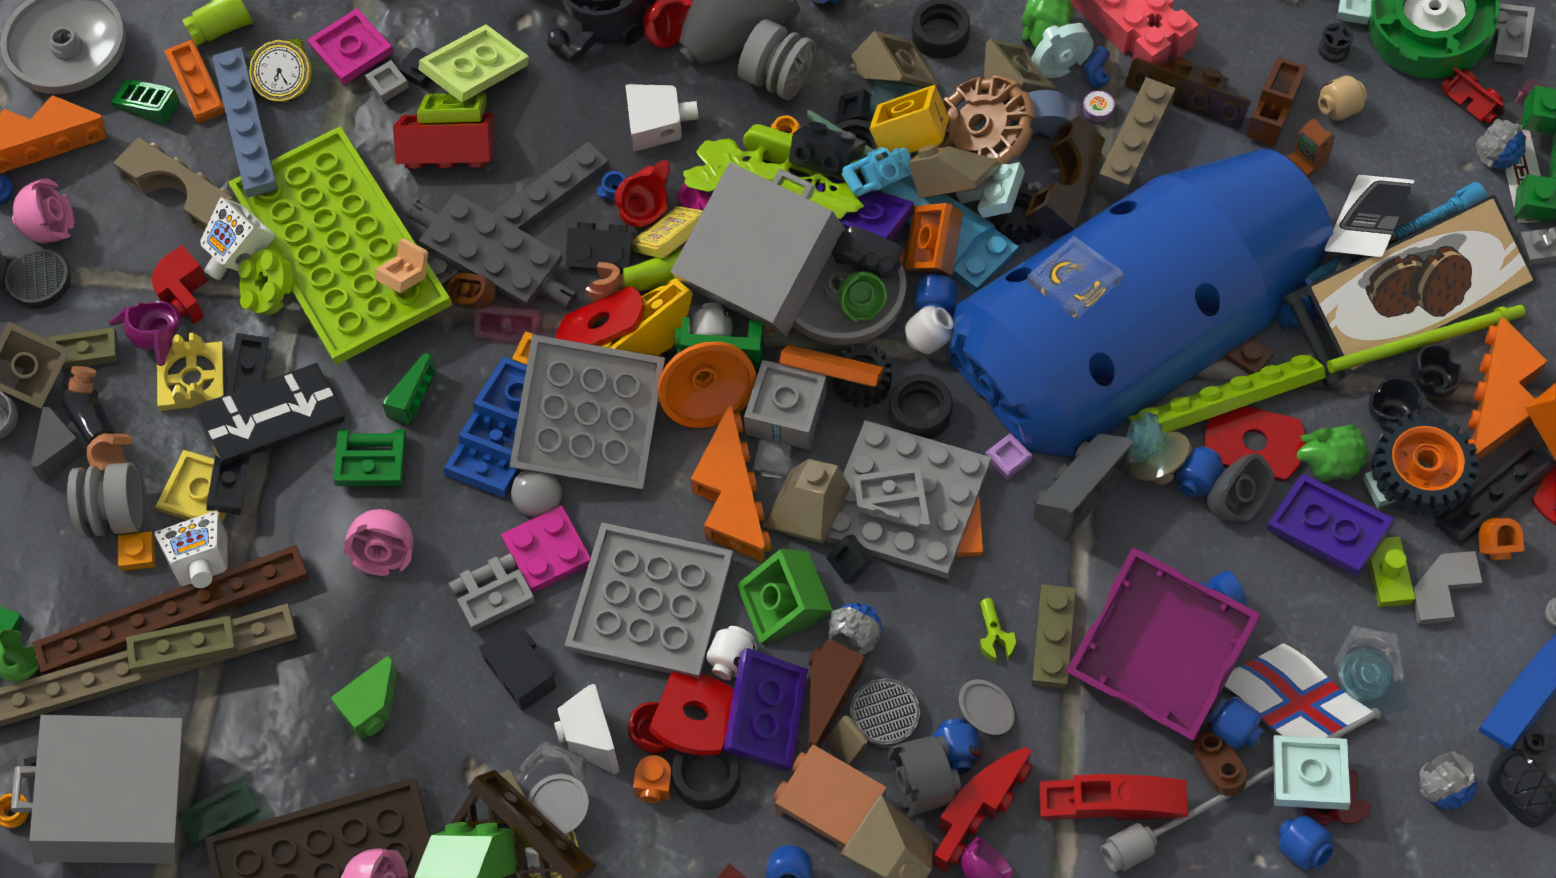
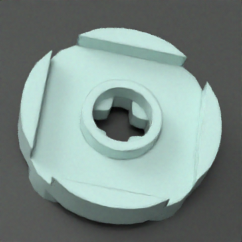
[1031,23,1094,78]

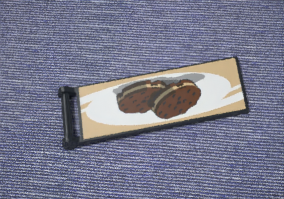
[1282,195,1537,387]

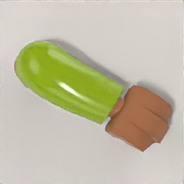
[586,241,687,302]

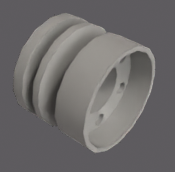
[738,19,816,100]
[67,462,144,538]

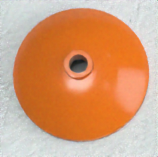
[657,342,756,428]

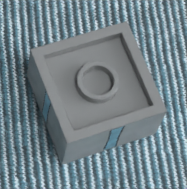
[744,360,827,450]

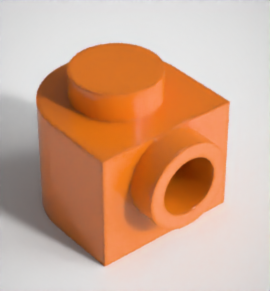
[1479,518,1524,560]
[633,755,673,803]

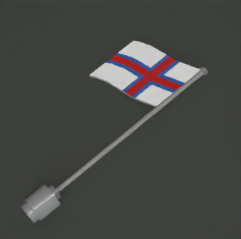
[1100,643,1382,872]

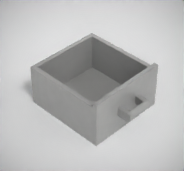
[670,162,846,337]
[11,715,183,864]

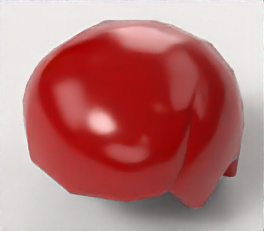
[627,702,672,755]

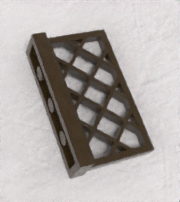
[451,770,597,878]

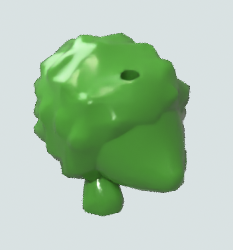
[1022,0,1075,48]
[1296,424,1369,482]

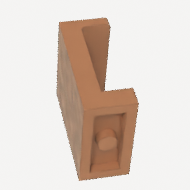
[773,744,887,852]

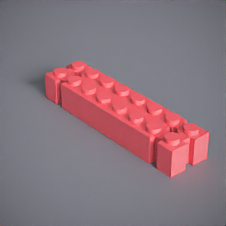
[1070,0,1199,67]

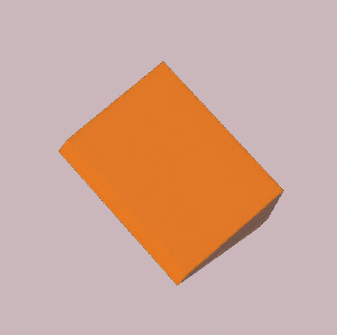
[903,203,963,276]

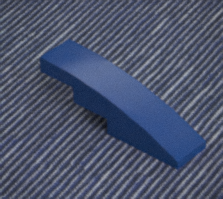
[1478,633,1556,750]

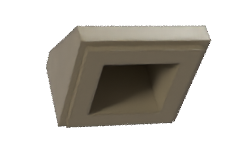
[827,715,868,766]

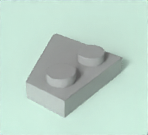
[853,466,931,531]

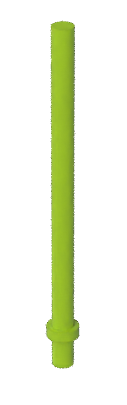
[1327,304,1526,373]

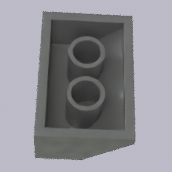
[1033,434,1134,542]

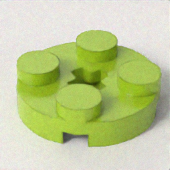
[238,249,293,315]

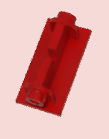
[1441,67,1505,125]

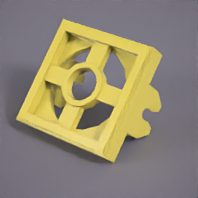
[157,333,226,411]

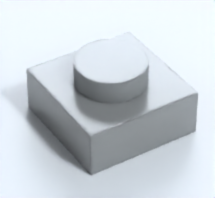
[365,60,409,103]

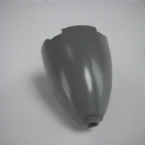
[679,0,801,65]

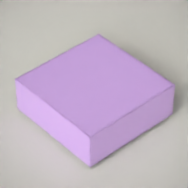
[985,433,1033,480]

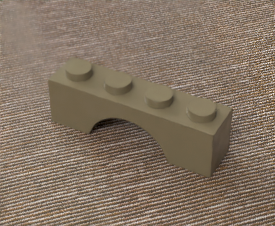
[1096,77,1175,202]
[113,137,236,234]

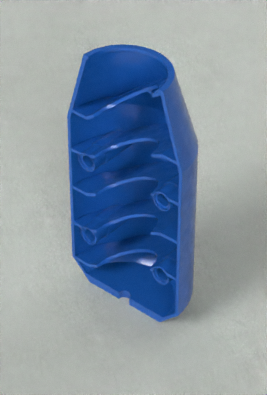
[946,149,1333,457]

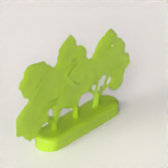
[683,124,864,219]

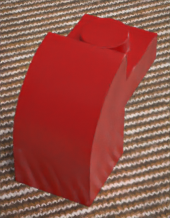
[152,245,208,324]

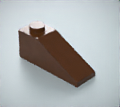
[808,638,865,749]

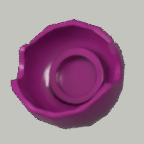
[961,837,1014,878]

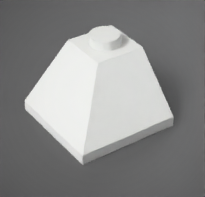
[554,684,620,774]

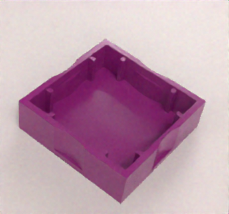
[1066,547,1262,741]

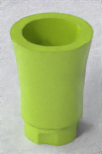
[182,0,254,46]

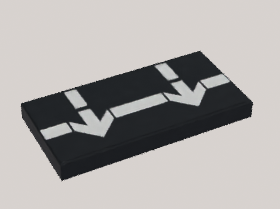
[193,363,345,466]

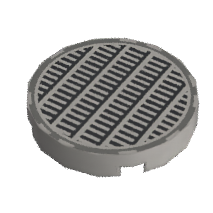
[850,678,920,749]

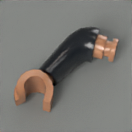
[61,366,133,471]

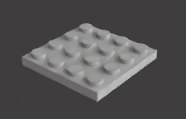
[509,334,665,490]
[825,420,992,579]
[564,522,734,678]

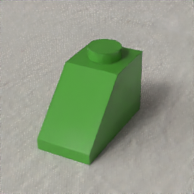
[330,656,397,740]

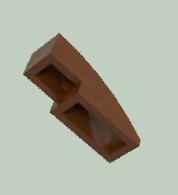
[1245,57,1307,146]

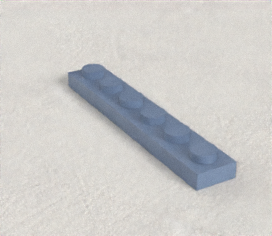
[212,47,278,198]

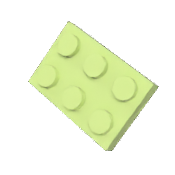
[418,24,529,102]

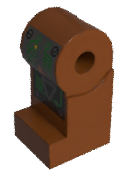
[1287,119,1335,178]

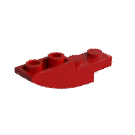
[933,747,1033,873]
[1039,774,1189,821]

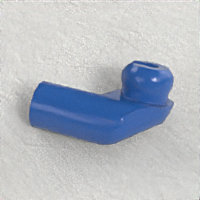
[1083,46,1110,88]

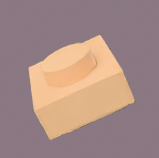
[375,238,428,293]

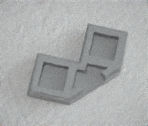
[1413,551,1482,624]

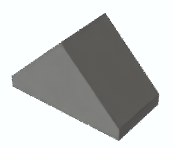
[31,407,85,481]

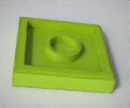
[417,92,487,123]

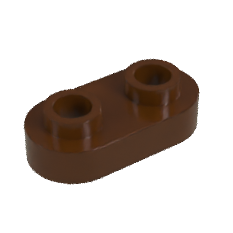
[445,273,495,310]
[1193,731,1247,796]

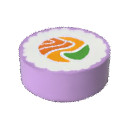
[1083,91,1115,123]

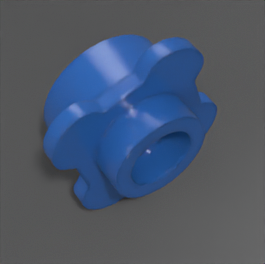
[597,171,628,203]

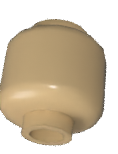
[1318,76,1367,121]

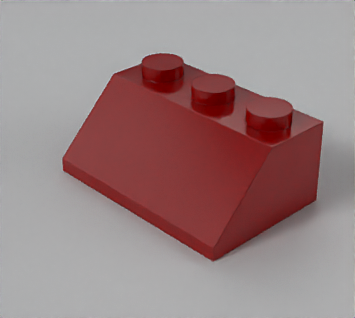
[393,113,495,169]

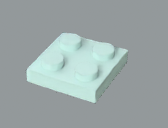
[1273,735,1350,810]

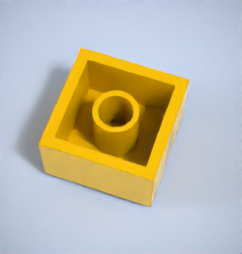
[869,84,949,157]

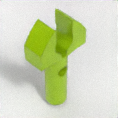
[979,598,1016,663]

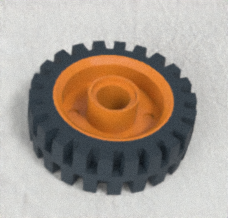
[1371,414,1479,516]

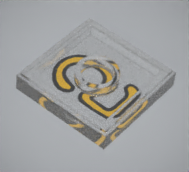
[1027,236,1124,319]

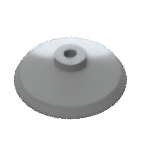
[959,679,1015,735]
[527,774,589,834]

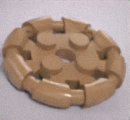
[937,75,1035,165]

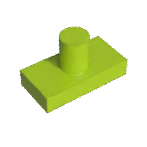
[1368,536,1415,608]

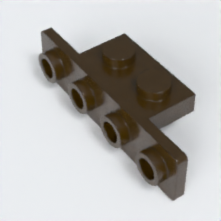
[1125,57,1251,129]

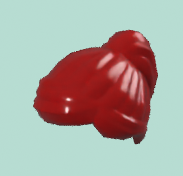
[643,0,693,48]
[614,160,670,227]

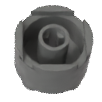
[888,735,961,817]

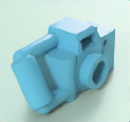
[842,147,911,196]

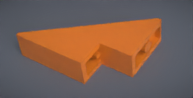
[0,95,107,174]
[1468,317,1547,461]
[691,406,772,563]

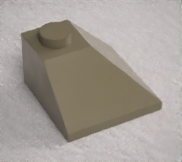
[851,30,940,89]
[984,38,1058,105]
[908,145,1001,198]
[0,321,70,409]
[763,459,850,544]
[840,795,933,878]

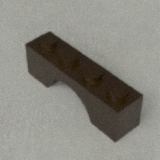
[1025,116,1105,240]

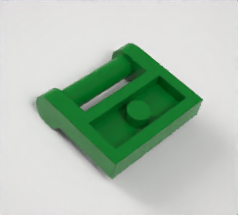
[333,430,407,486]

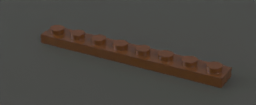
[32,544,309,675]

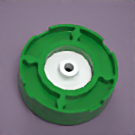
[1369,0,1500,79]

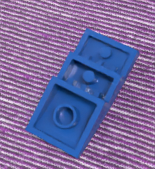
[444,357,527,498]

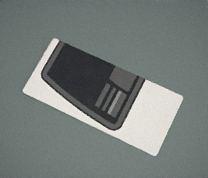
[1324,175,1414,257]

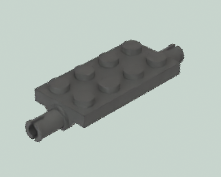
[406,193,578,310]

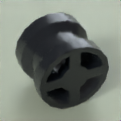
[1318,23,1354,63]

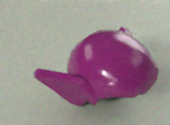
[109,301,181,366]

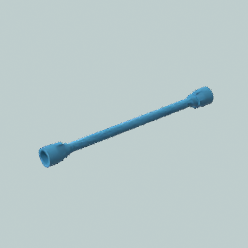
[1298,181,1488,290]

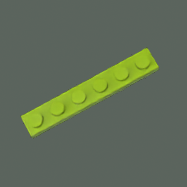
[1128,355,1326,441]

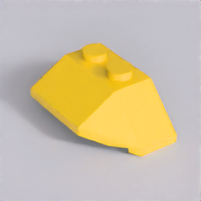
[602,278,693,356]

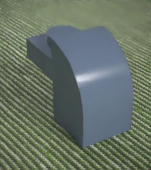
[1011,90,1077,140]

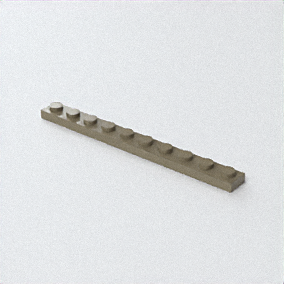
[0,603,298,727]

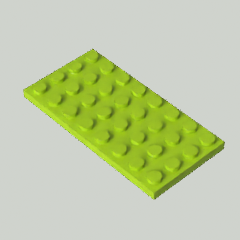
[228,126,452,365]

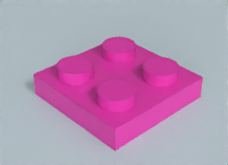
[307,8,394,86]
[501,505,591,594]

